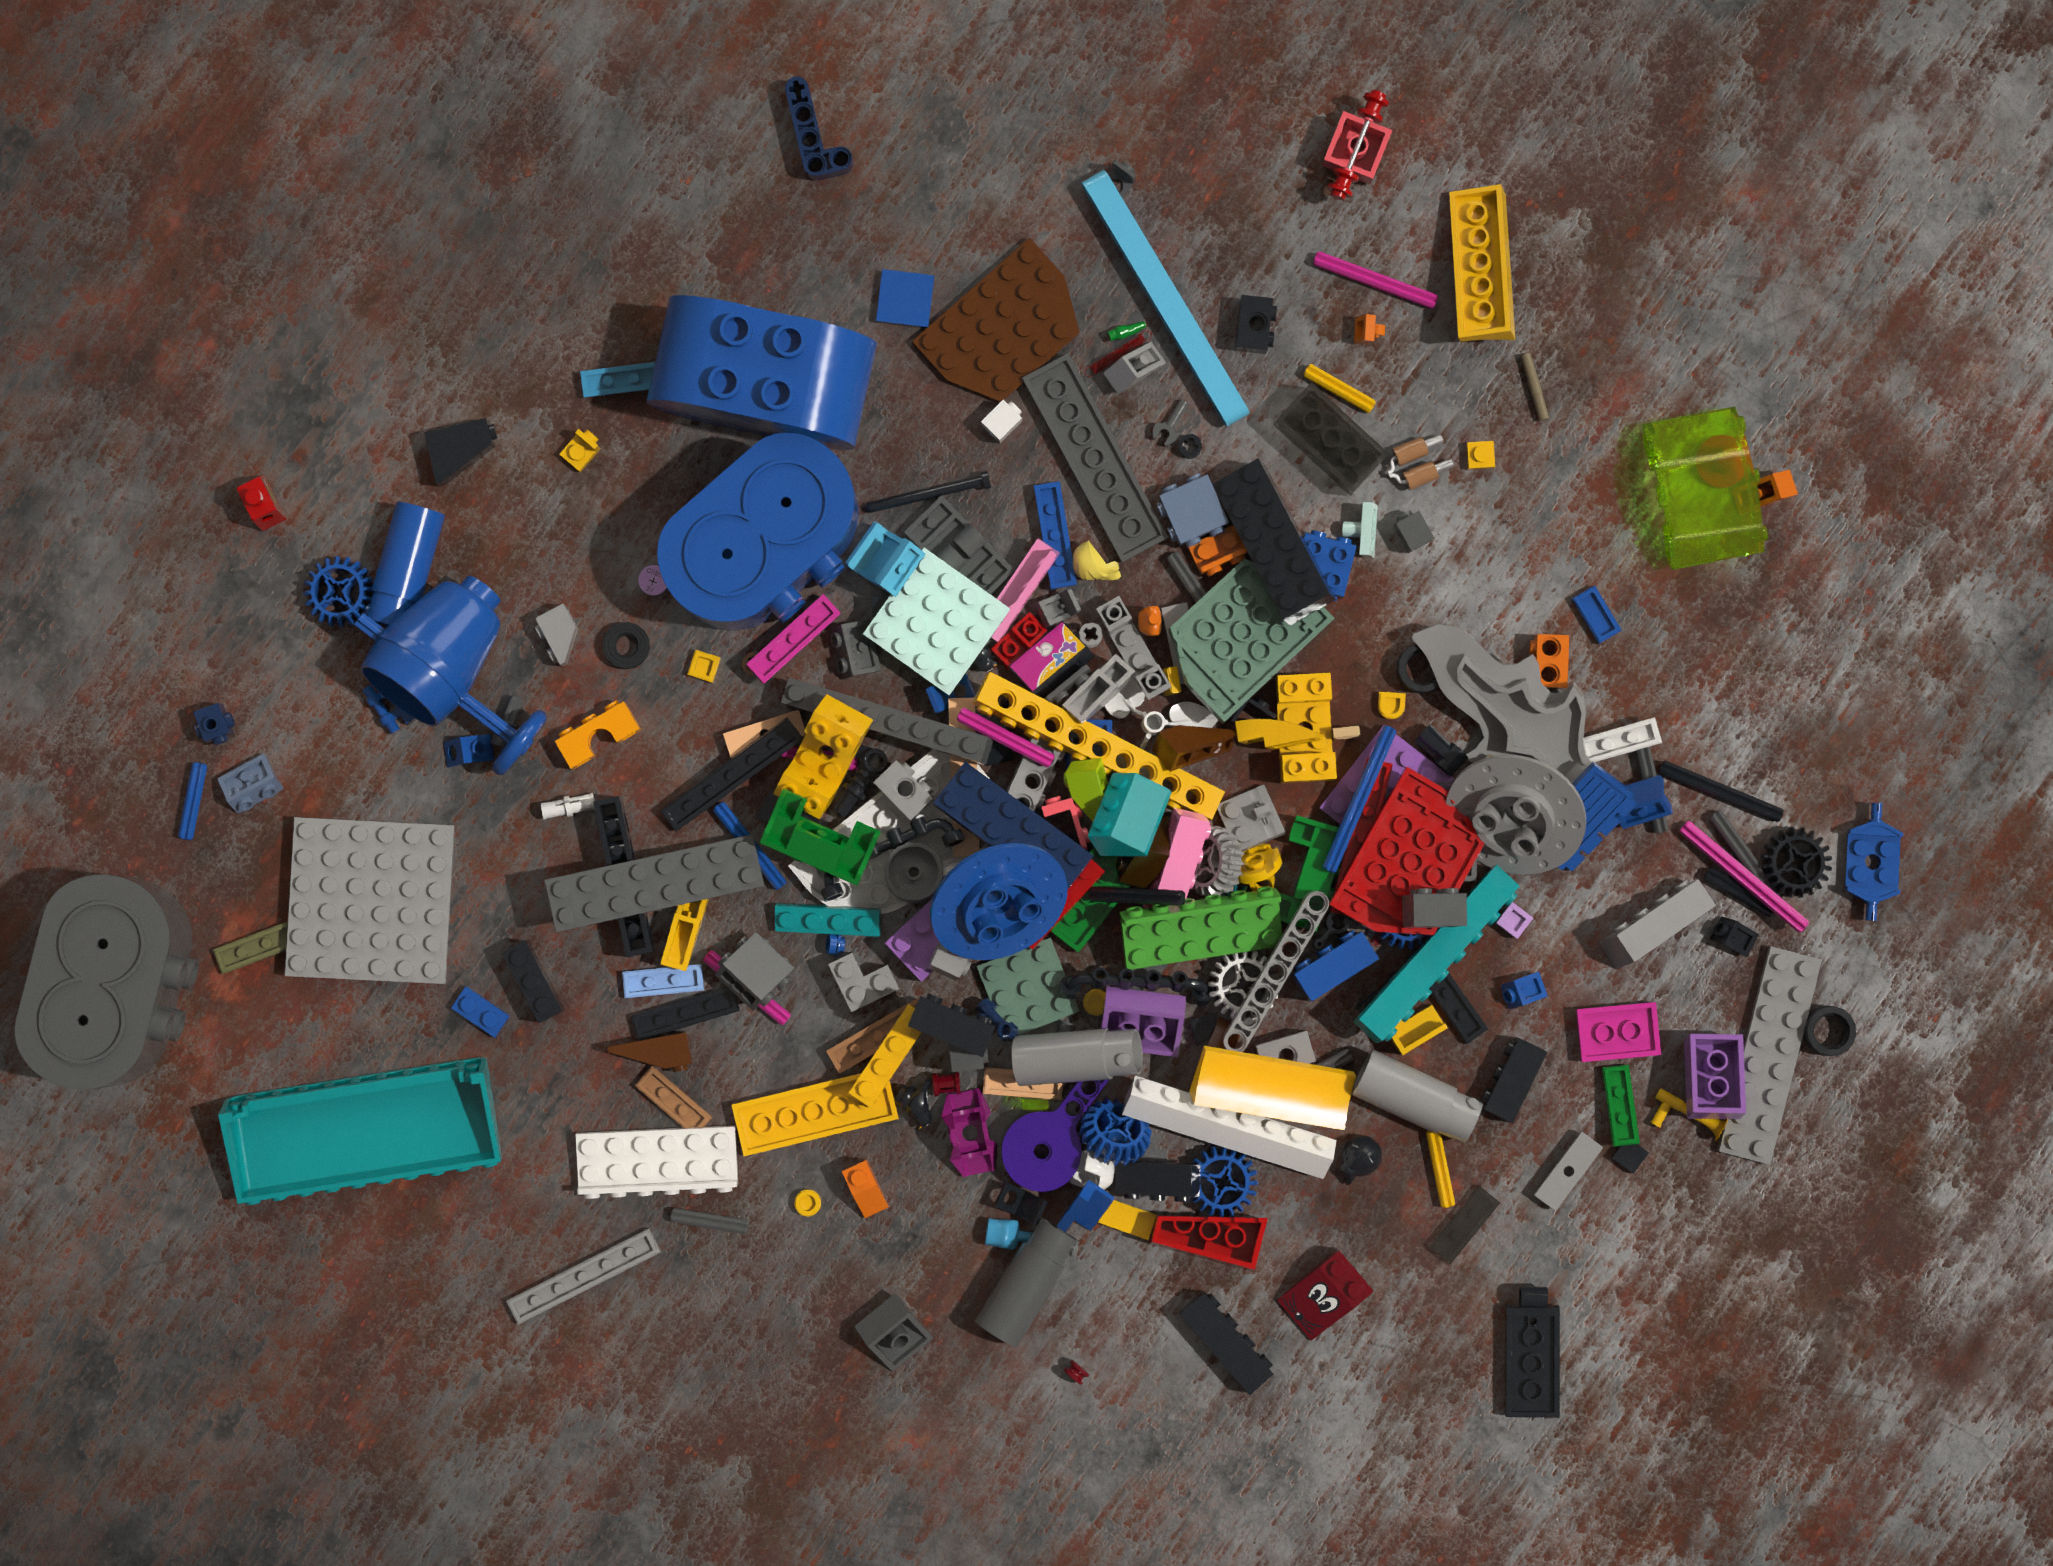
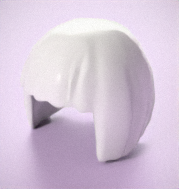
[1070,1150,1115,1190]

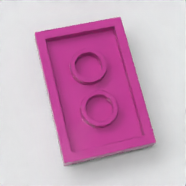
[1576,1002,1661,1062]

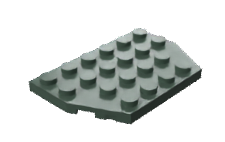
[1168,559,1335,724]

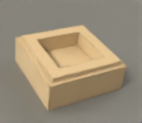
[1331,726,1360,740]

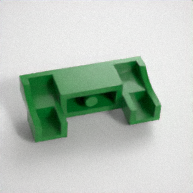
[760,788,881,886]
[1279,815,1341,932]

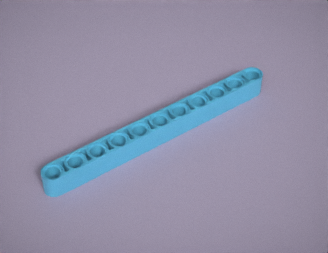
[1081,169,1250,427]

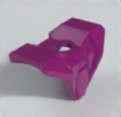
[941,1088,998,1177]

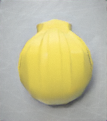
[1073,541,1121,580]

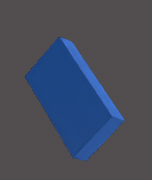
[1571,585,1622,644]

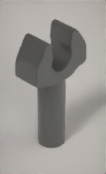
[1152,399,1189,447]

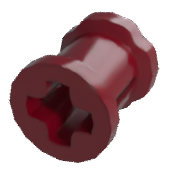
[933,1072,961,1097]

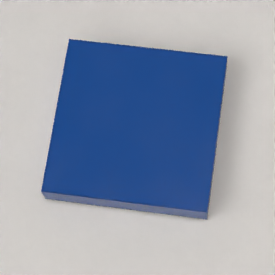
[876,269,935,328]

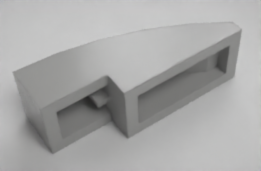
[1062,654,1135,724]

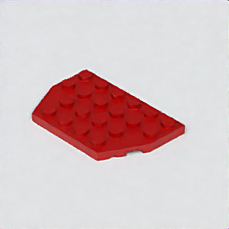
[1329,767,1485,935]

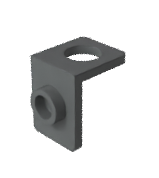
[1108,160,1136,199]

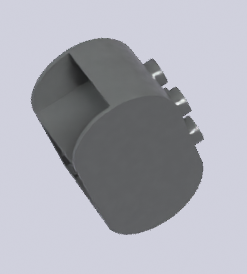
[15,875,199,1090]

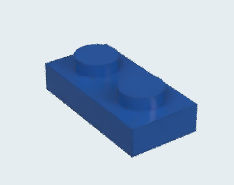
[451,986,510,1038]

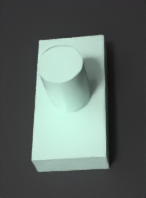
[1342,502,1378,558]

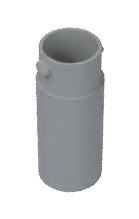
[1012,1029,1143,1086]
[1351,1049,1483,1144]

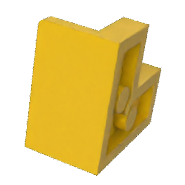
[1391,1005,1448,1055]

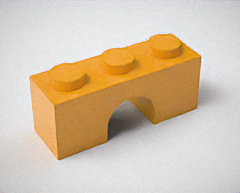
[555,700,642,770]

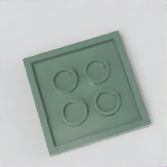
[977,937,1079,1035]

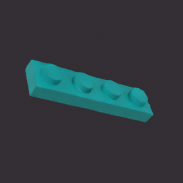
[775,903,881,937]

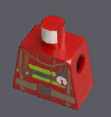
[237,475,287,531]

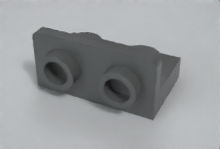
[831,619,881,680]

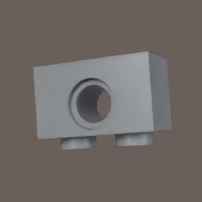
[874,760,934,821]
[1255,1030,1316,1064]

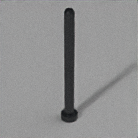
[866,470,991,513]

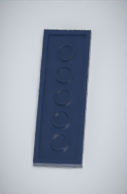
[933,761,1093,890]

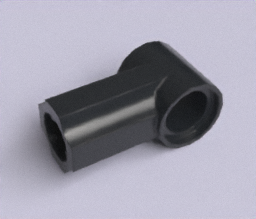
[1414,724,1468,777]

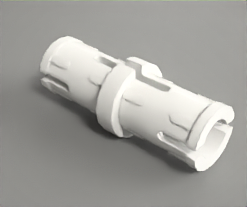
[541,793,595,820]

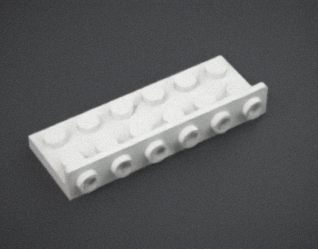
[576,1125,738,1199]

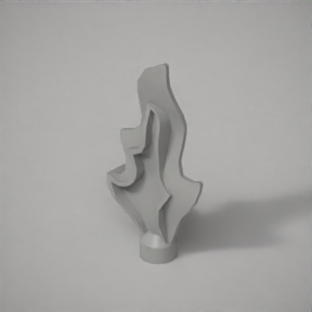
[1412,623,1593,783]

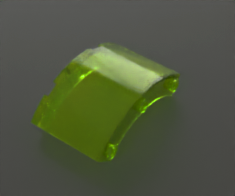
[1642,406,1768,570]

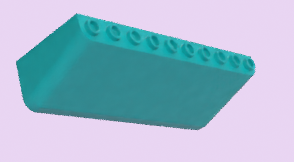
[218,1057,502,1205]

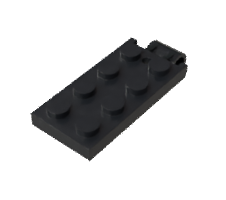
[1505,1287,1560,1418]

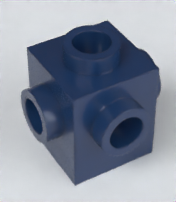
[193,703,235,745]

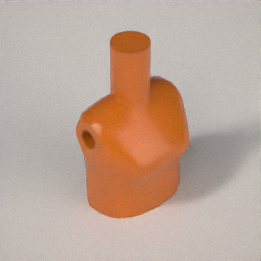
[1138,606,1161,637]

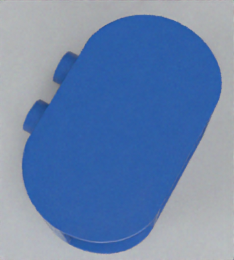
[646,295,877,450]
[657,433,859,631]

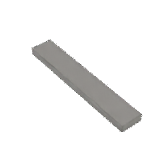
[506,1228,661,1325]

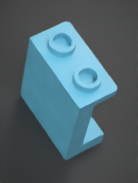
[845,522,926,597]

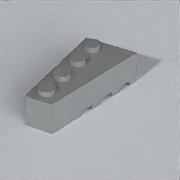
[1599,879,1716,969]

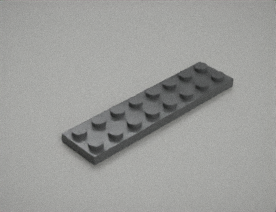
[1022,353,1168,563]
[544,834,764,933]

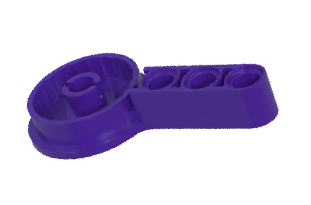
[1002,1080,1108,1192]

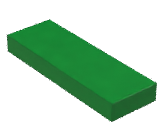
[1601,1065,1640,1147]

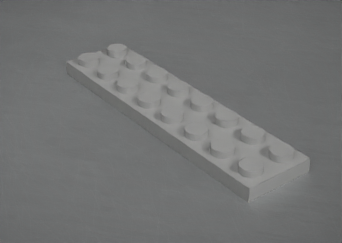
[1717,946,1822,1165]

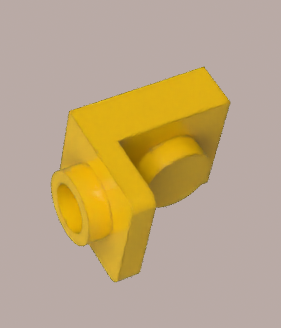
[559,429,601,472]

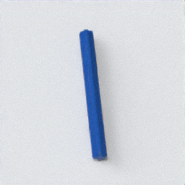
[1323,725,1396,873]

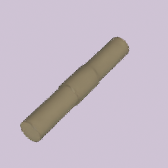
[1520,353,1549,421]

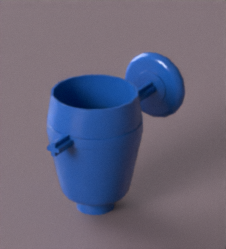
[354,575,547,775]

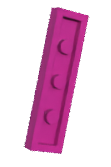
[745,594,841,684]

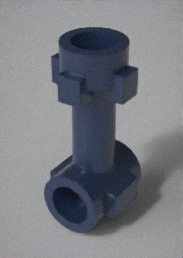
[976,998,1019,1042]

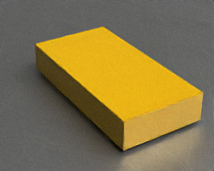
[1098,1200,1157,1240]

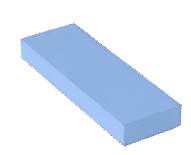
[622,964,704,998]

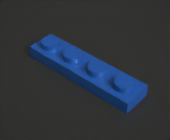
[1034,481,1077,590]

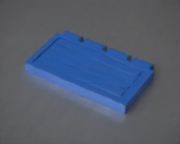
[1558,761,1637,871]

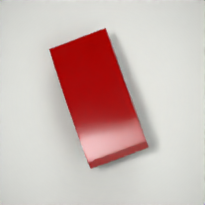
[991,612,1048,670]

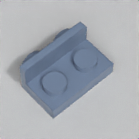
[217,753,284,813]

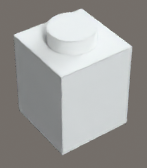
[981,400,1022,443]

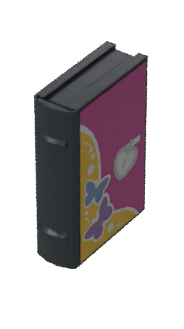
[1008,621,1094,699]

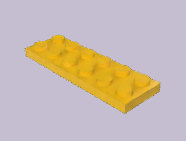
[732,1073,899,1156]

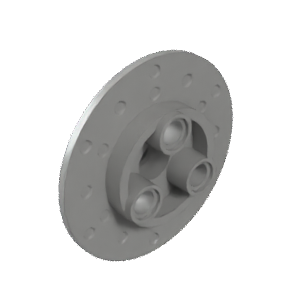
[1446,755,1586,875]

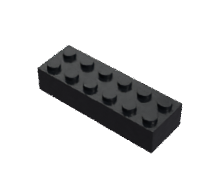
[1212,458,1336,625]

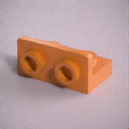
[1188,525,1248,577]

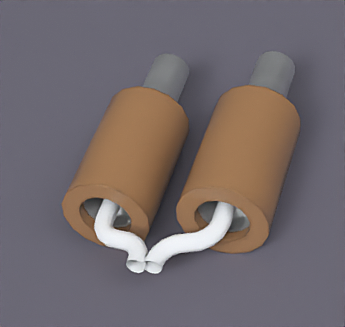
[1387,434,1454,490]

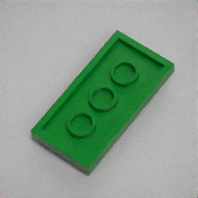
[1051,847,1131,953]

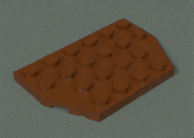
[912,237,1080,403]

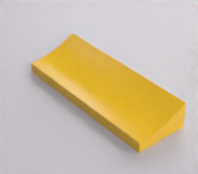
[1449,184,1515,342]
[1189,1046,1356,1130]

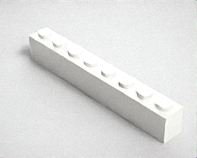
[1122,1076,1336,1179]

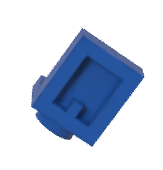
[1501,971,1548,1009]

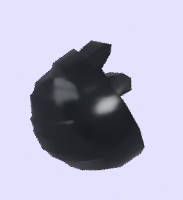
[1335,1135,1382,1185]

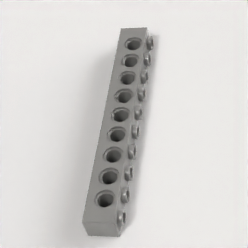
[927,731,1066,981]

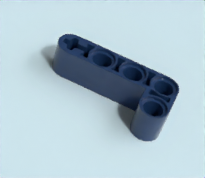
[785,76,853,181]

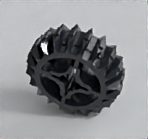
[1760,827,1832,898]

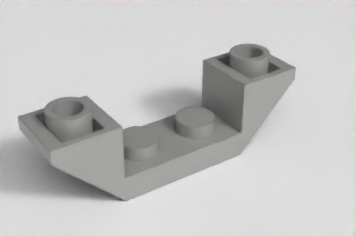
[1096,596,1172,700]

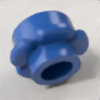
[826,934,845,957]

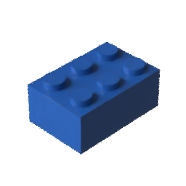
[1291,930,1379,1001]

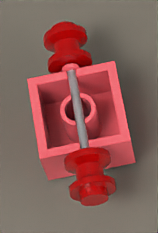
[1322,90,1392,201]

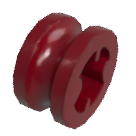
[1063,1360,1090,1385]

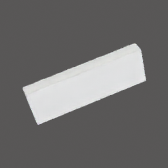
[1583,717,1662,762]

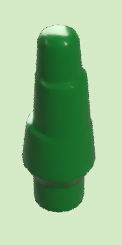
[1107,321,1146,342]

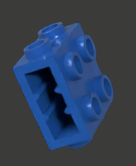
[1303,530,1357,602]

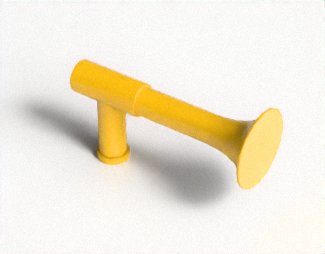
[1650,1088,1728,1141]

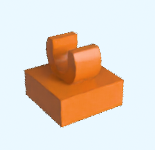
[1354,314,1385,345]

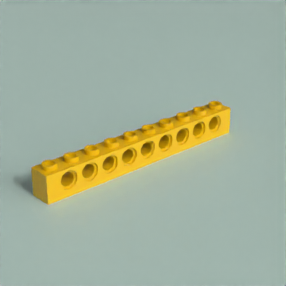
[972,672,1225,821]

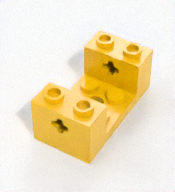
[1275,673,1337,784]
[773,694,873,820]

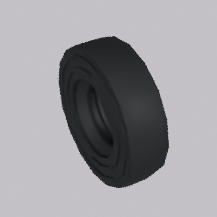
[602,622,650,670]

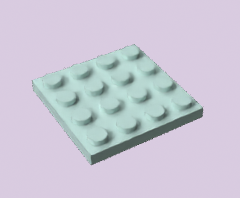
[863,548,1010,695]

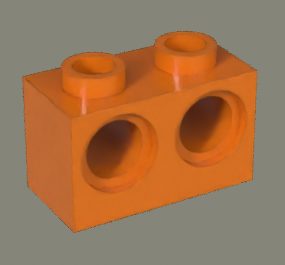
[1529,634,1569,690]

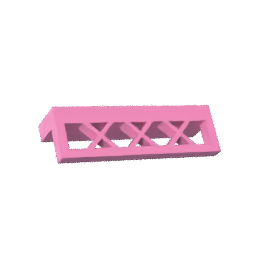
[991,538,1060,642]

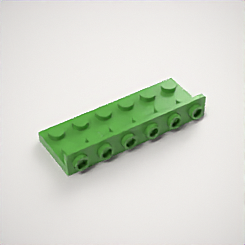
[1119,886,1282,969]

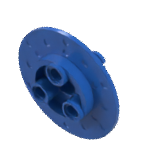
[930,843,1068,960]

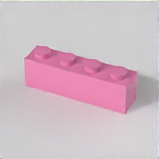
[1143,808,1211,908]

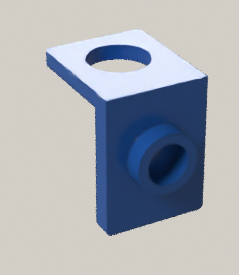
[926,674,976,713]
[444,734,494,768]

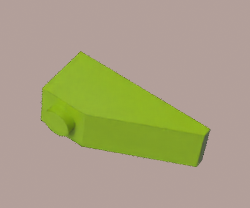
[1064,758,1108,822]

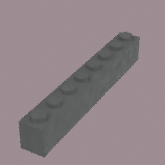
[781,678,993,766]

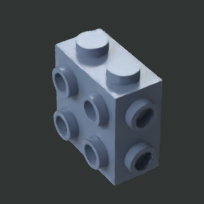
[1156,473,1229,548]

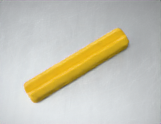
[1303,364,1376,413]
[1426,1131,1455,1208]

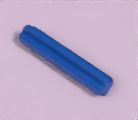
[178,762,207,840]

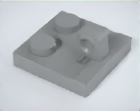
[1217,785,1285,852]

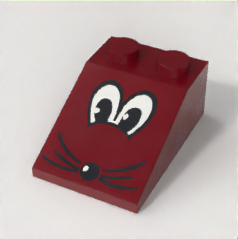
[1277,1248,1374,1341]

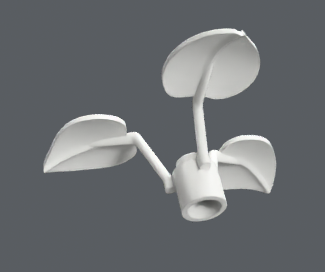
[1104,678,1218,779]

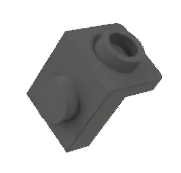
[1035,588,1081,629]

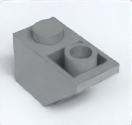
[534,603,578,667]

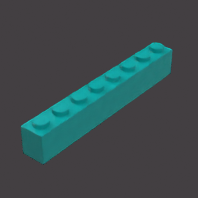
[1353,865,1520,1043]

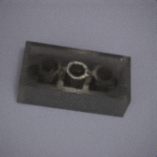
[1274,382,1389,496]

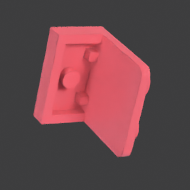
[1041,796,1091,849]

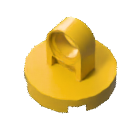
[1238,843,1282,891]

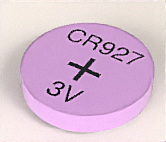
[638,565,667,596]

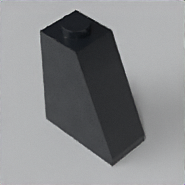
[424,418,498,487]

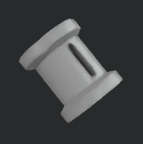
[1079,623,1102,648]

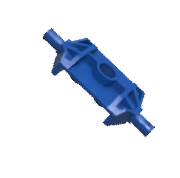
[1845,803,1903,921]

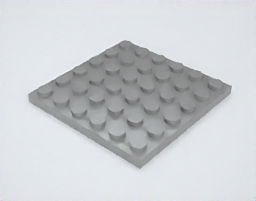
[285,817,455,984]

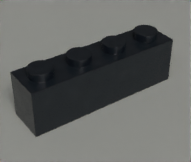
[1179,1291,1274,1395]

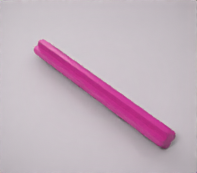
[1679,821,1809,933]

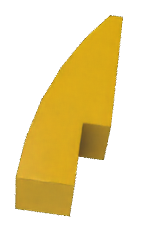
[1235,719,1323,750]
[661,899,709,971]

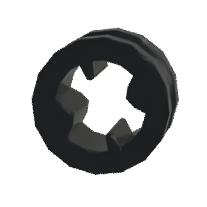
[1178,434,1202,459]

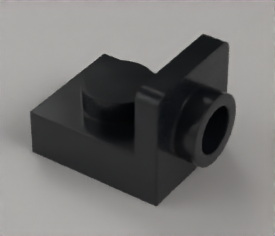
[1710,916,1759,958]

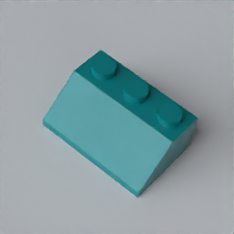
[1088,773,1171,856]

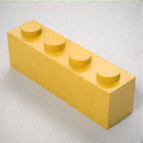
[849,1004,922,1108]

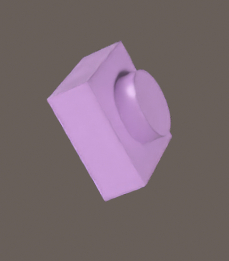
[1495,902,1533,939]

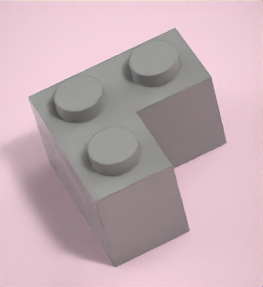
[828,953,900,1012]

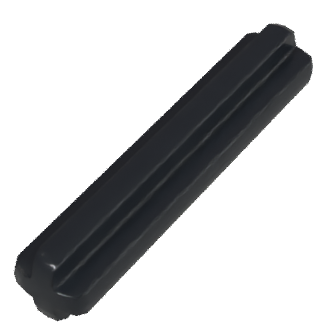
[1703,868,1774,916]

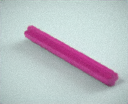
[1313,251,1438,309]

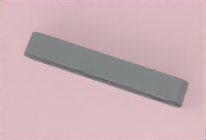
[1223,890,1329,1052]

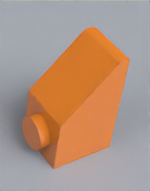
[1731,470,1798,514]
[842,1159,889,1218]

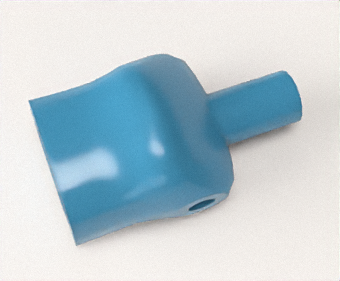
[985,1218,1032,1250]

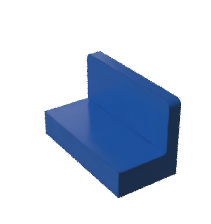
[1616,775,1673,829]
[1057,1180,1114,1232]

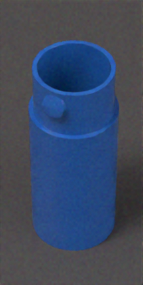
[365,501,445,626]

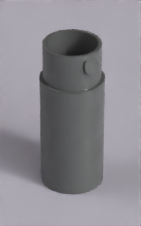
[974,1218,1080,1348]

